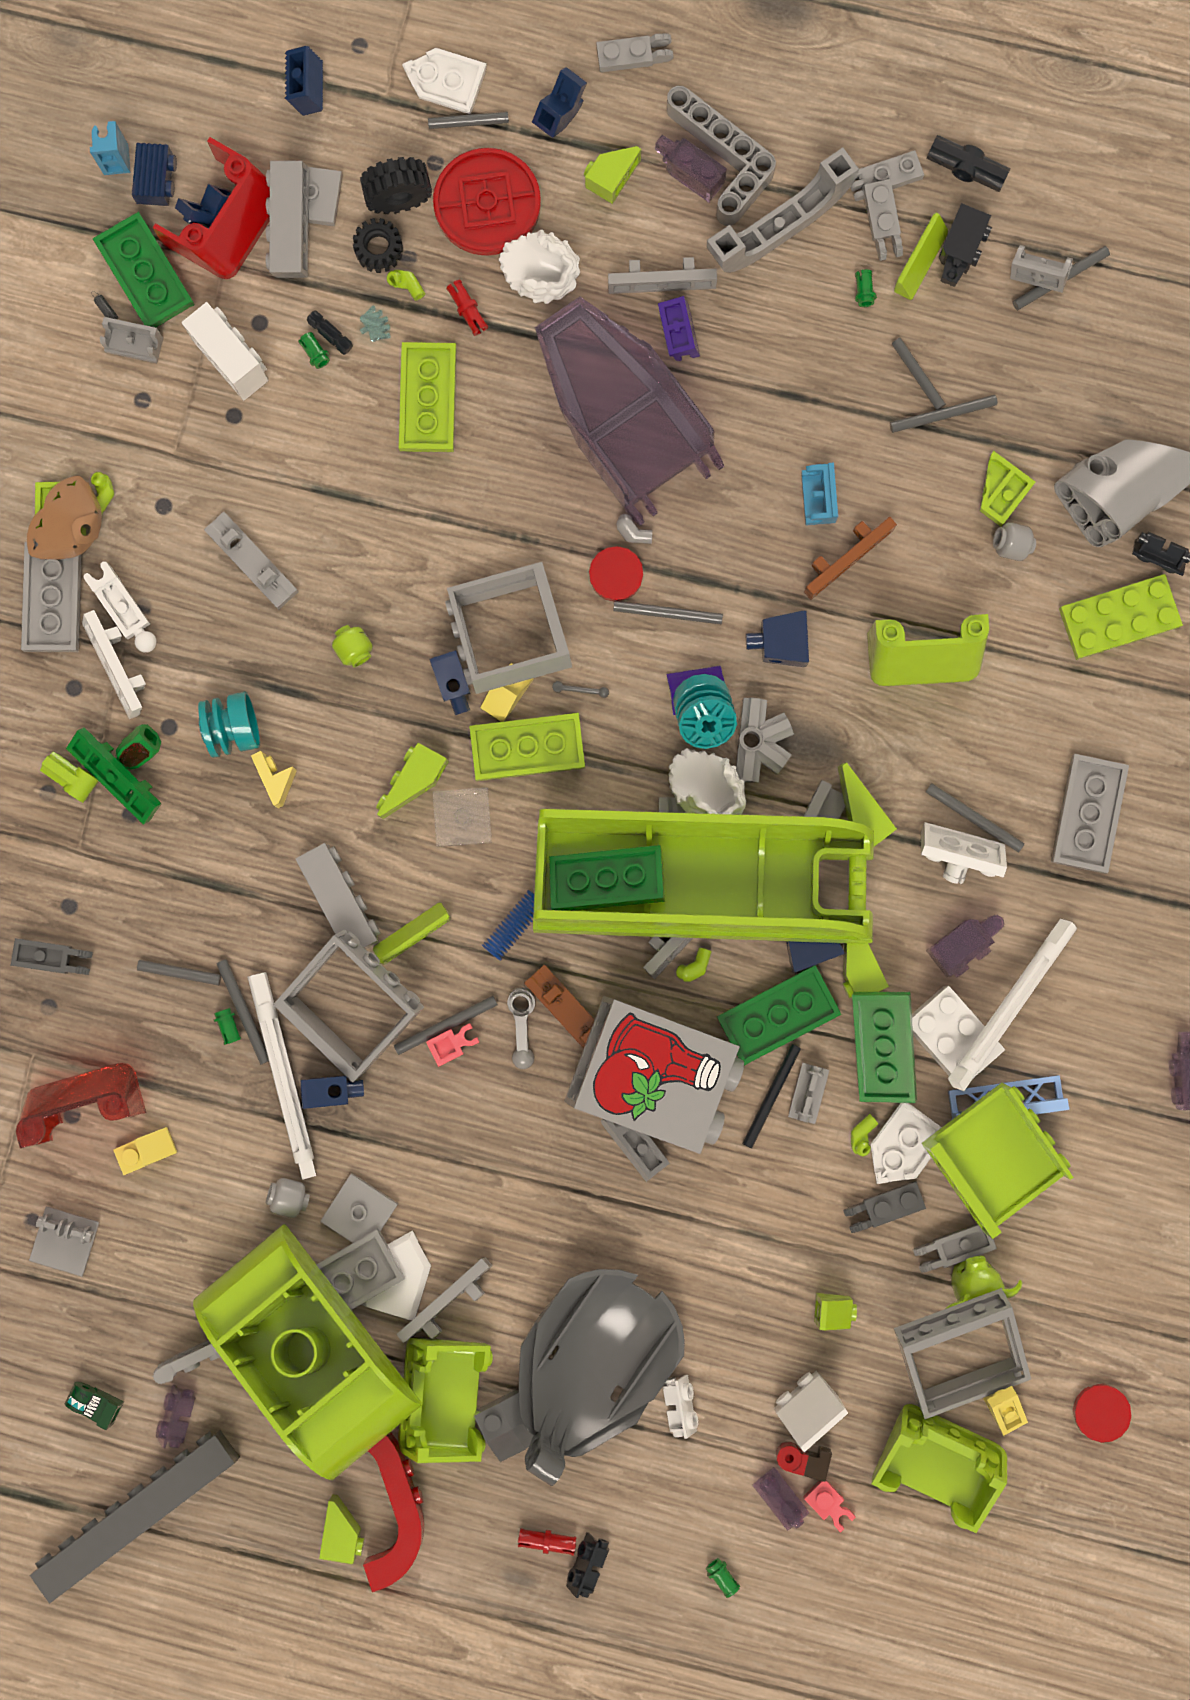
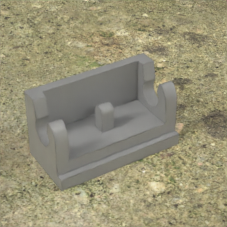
[1010,245,1073,293]
[100,317,163,364]

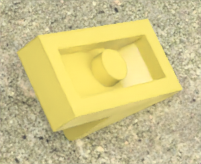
[251,751,297,808]
[113,1127,177,1176]
[983,1386,1028,1436]

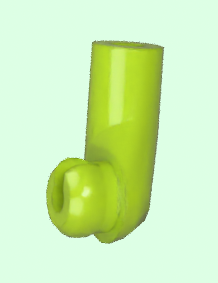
[386,270,426,301]
[91,472,114,514]
[676,947,712,982]
[851,1114,878,1157]

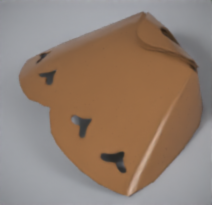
[27,476,102,559]

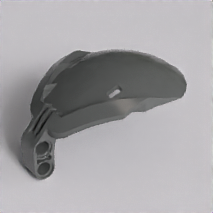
[519,1269,685,1486]

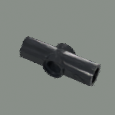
[926,135,1011,192]

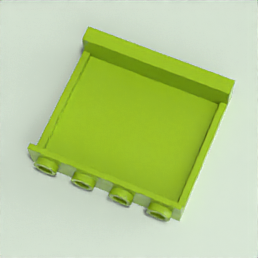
[921,1082,1074,1239]

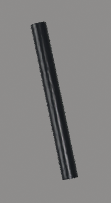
[742,1043,801,1149]

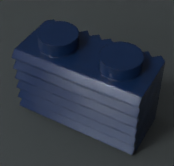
[284,46,323,116]
[132,142,177,206]

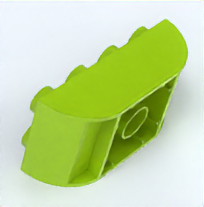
[193,1224,423,1480]

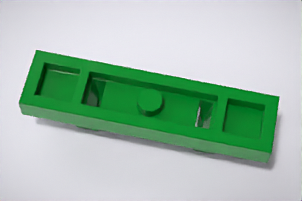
[66,727,162,825]

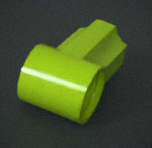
[40,751,99,803]

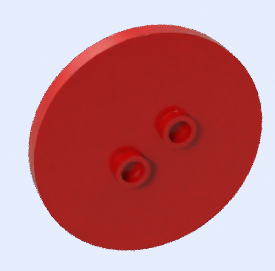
[433,148,541,256]

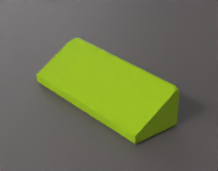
[894,213,948,300]
[373,903,451,965]

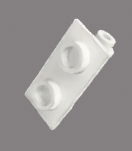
[663,1375,698,1439]

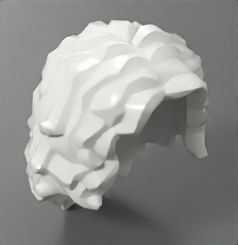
[499,230,580,304]
[669,748,746,815]

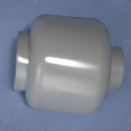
[993,523,1036,561]
[266,1178,310,1218]

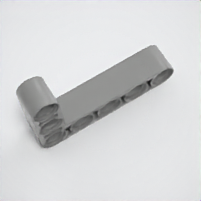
[667,86,776,226]

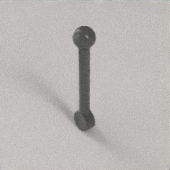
[552,681,609,698]

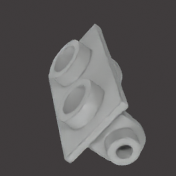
[788,1063,829,1124]

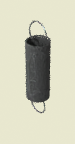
[91,291,118,319]

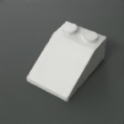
[774,1371,848,1452]

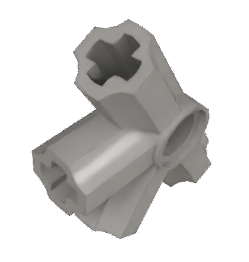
[736,698,794,783]

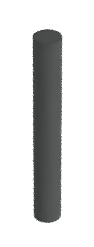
[428,112,509,129]
[892,338,946,410]
[137,960,221,986]

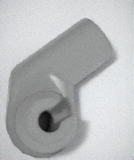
[616,514,652,544]

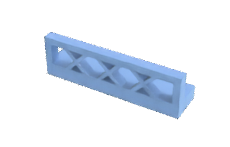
[948,1075,1069,1119]

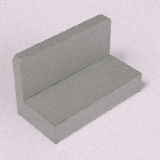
[803,780,845,819]

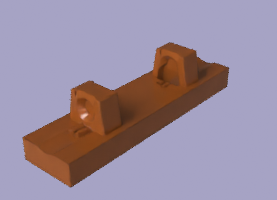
[804,517,897,600]
[524,964,594,1049]

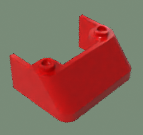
[153,137,270,279]

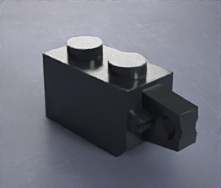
[939,203,992,287]

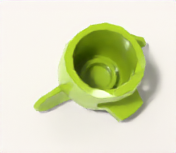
[946,1256,1022,1309]

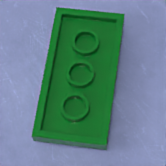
[92,211,195,328]
[549,845,665,911]
[716,965,842,1066]
[852,992,917,1103]

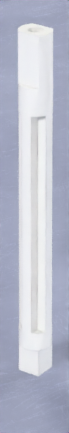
[948,919,1077,1091]
[247,972,316,1179]

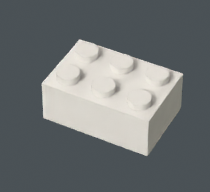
[181,302,268,401]
[912,986,1005,1077]

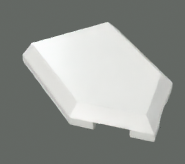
[402,48,487,114]
[870,1103,942,1184]
[361,1230,431,1320]

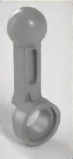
[507,987,536,1069]

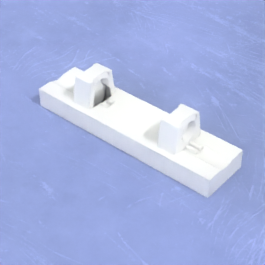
[82,610,146,719]

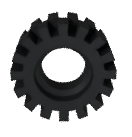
[353,218,403,273]

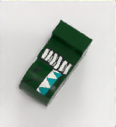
[64,1381,124,1430]

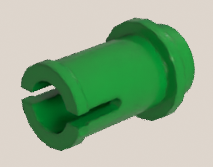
[855,269,877,307]
[298,332,330,369]
[213,1008,241,1045]
[706,1558,740,1598]

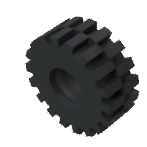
[360,157,432,214]

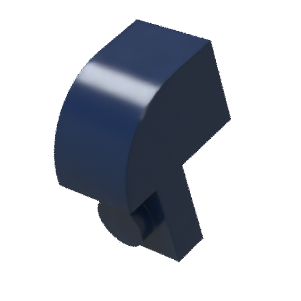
[532,67,587,138]
[175,184,231,229]

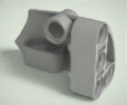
[1054,439,1190,547]

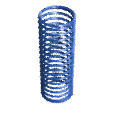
[482,890,535,961]

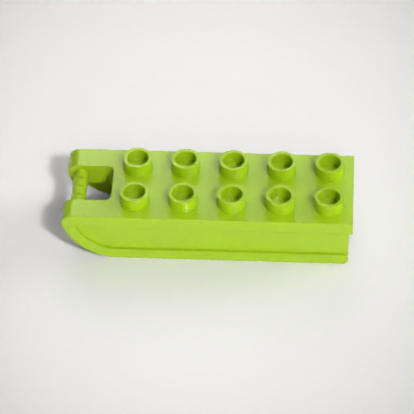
[533,809,874,944]

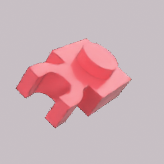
[426,1023,480,1067]
[803,1480,856,1533]

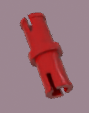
[446,279,488,336]
[518,1528,577,1556]

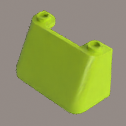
[867,614,989,686]
[398,1338,493,1463]
[871,1404,1007,1533]

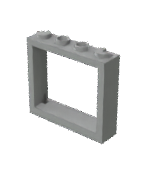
[445,562,572,694]
[273,929,424,1082]
[894,1288,1031,1419]

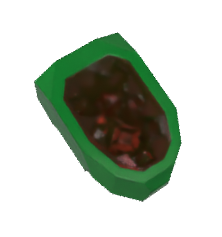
[115,724,162,770]

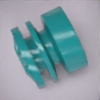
[673,674,737,749]
[198,691,260,758]

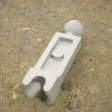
[84,562,156,653]

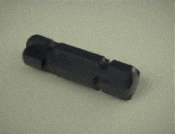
[307,310,353,355]

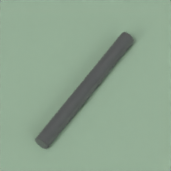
[1013,246,1110,310]
[890,395,998,433]
[613,601,723,625]
[926,783,1025,853]
[216,959,269,1065]
[394,996,498,1055]

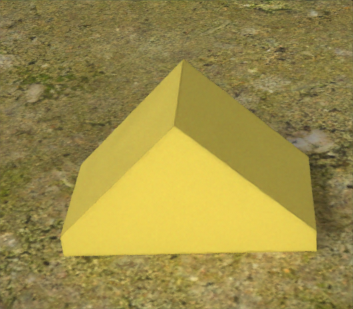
[480,663,534,722]

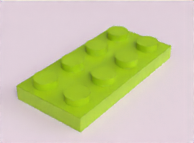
[399,342,457,452]
[1059,574,1183,660]
[469,713,585,781]

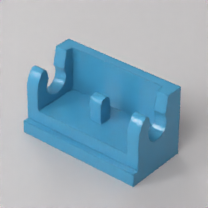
[90,121,131,175]
[801,463,838,525]

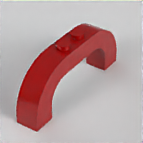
[363,1432,424,1593]

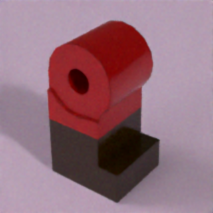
[776,1441,832,1482]

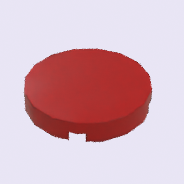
[589,546,643,602]
[1073,1383,1132,1443]

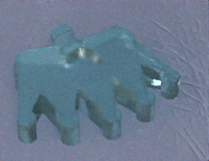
[360,306,391,342]

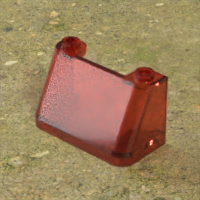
[16,1063,146,1149]

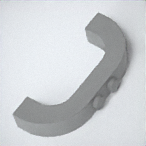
[707,148,859,273]

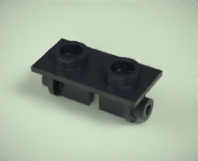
[1132,531,1190,576]
[566,1532,610,1598]

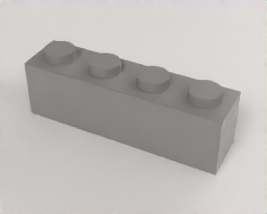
[266,161,309,278]
[295,843,381,957]

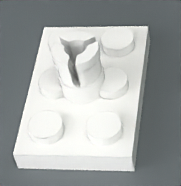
[921,822,1007,884]

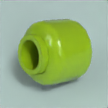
[332,625,373,668]

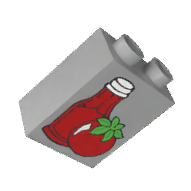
[564,996,744,1154]

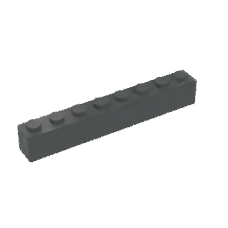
[30,1430,240,1604]

